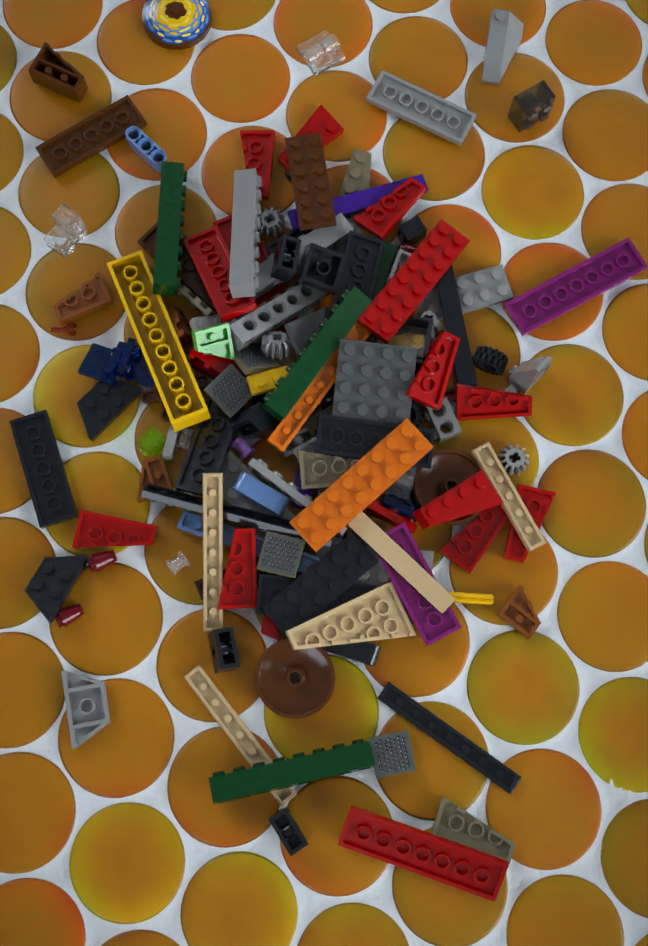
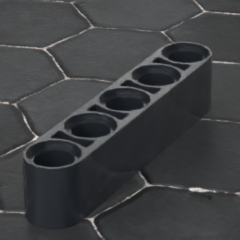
[283,635,381,666]

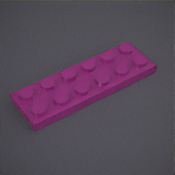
[375,522,462,646]

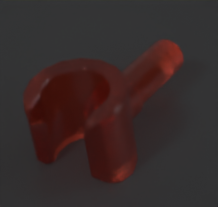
[51,322,77,336]

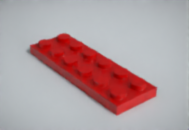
[183,226,258,323]

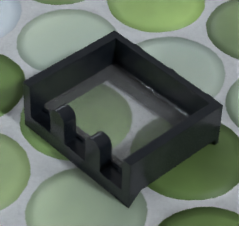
[371,316,433,367]

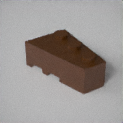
[28,42,88,103]

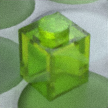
[136,425,166,457]

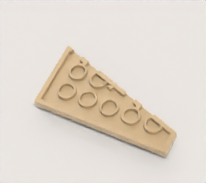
[285,581,417,650]

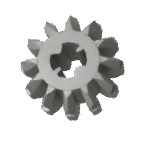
[258,206,285,239]
[261,330,293,360]
[497,444,530,476]

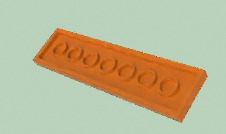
[289,418,434,552]

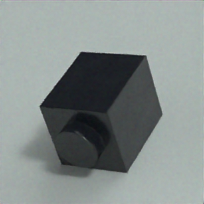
[397,216,427,245]

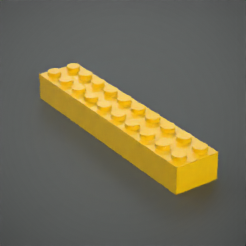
[107,250,211,432]

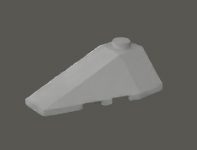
[481,9,524,85]
[507,356,552,394]

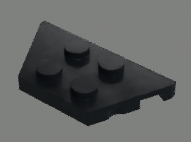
[77,377,144,442]
[25,555,88,623]

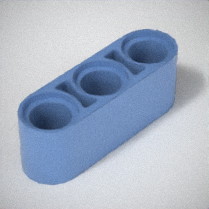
[125,126,168,173]
[232,472,290,517]

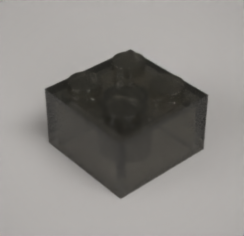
[508,80,556,132]

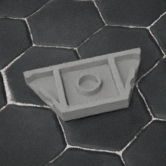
[61,671,111,749]

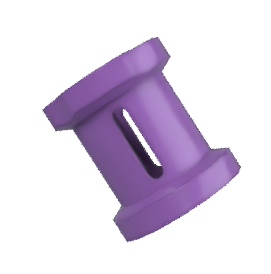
[231,437,256,460]

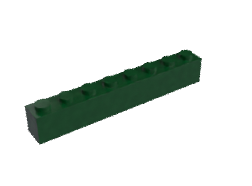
[153,161,187,296]
[262,286,372,422]
[209,739,375,805]

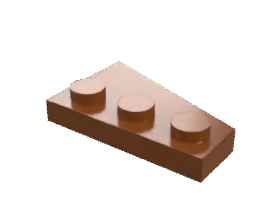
[53,271,113,325]

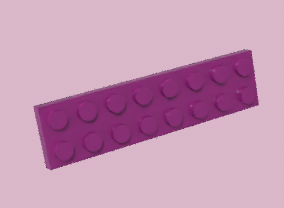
[503,237,648,337]

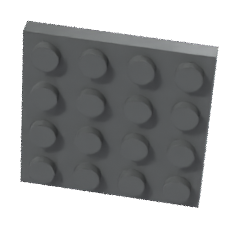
[332,339,417,425]

